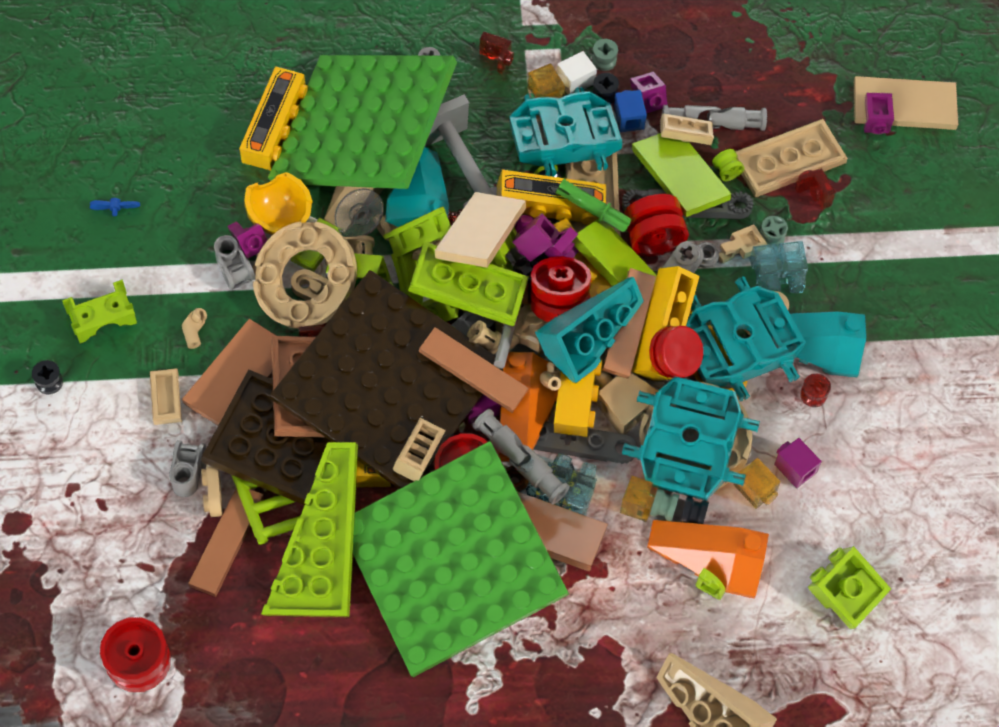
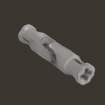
[662,105,767,131]
[473,409,570,505]

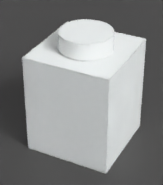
[555,51,597,95]

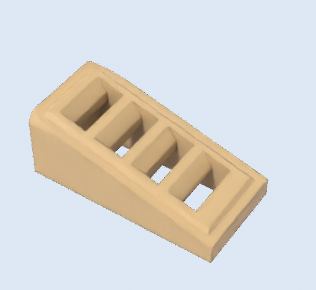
[393,418,445,481]

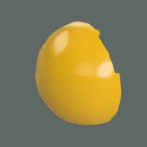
[244,172,313,235]

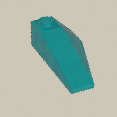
[385,147,449,227]
[535,277,644,383]
[790,312,866,378]

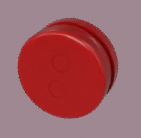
[649,326,703,378]

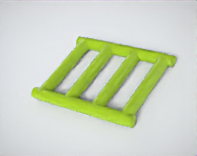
[231,475,300,545]

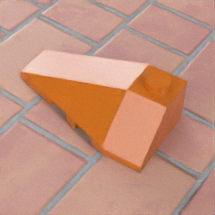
[499,352,558,462]
[647,520,769,599]

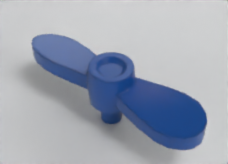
[90,198,140,216]

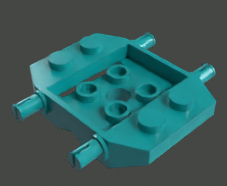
[510,87,622,177]
[686,277,806,402]
[622,377,760,501]

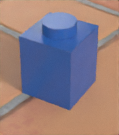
[614,90,647,133]

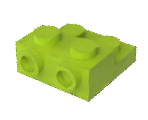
[807,546,891,629]

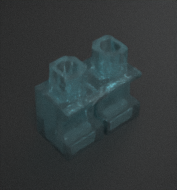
[750,241,808,293]
[535,453,597,516]

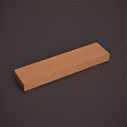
[601,268,656,379]
[419,327,529,413]
[188,489,264,597]

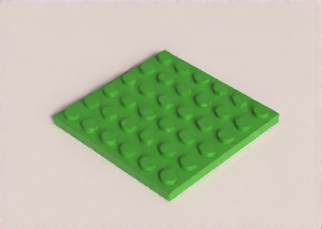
[268,55,457,189]
[353,441,570,677]

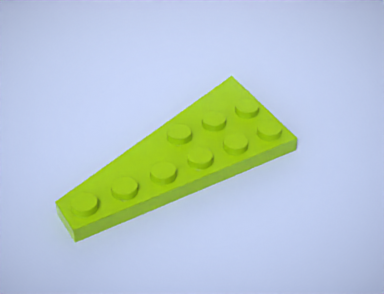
[261,442,358,617]

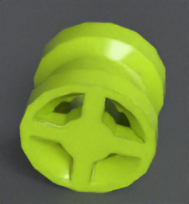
[712,149,745,181]

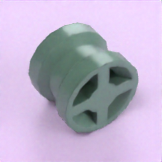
[592,39,618,71]
[760,216,788,249]
[650,488,680,521]

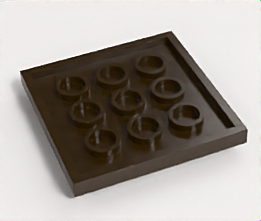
[201,369,331,505]

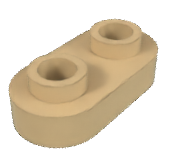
[291,269,328,300]
[201,464,223,517]

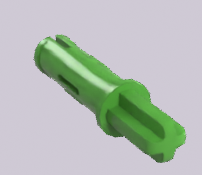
[555,179,631,232]

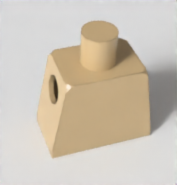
[594,371,658,435]

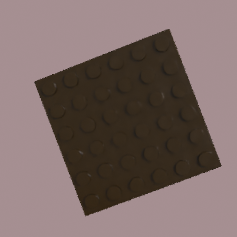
[270,270,506,489]

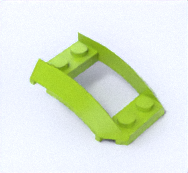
[384,207,460,322]

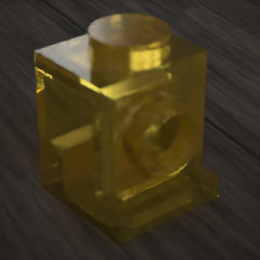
[620,475,656,522]

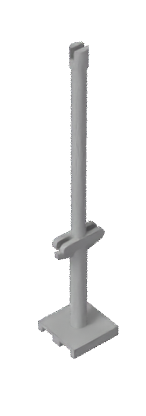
[425,95,531,277]

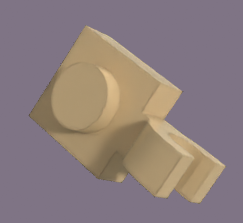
[719,225,768,264]

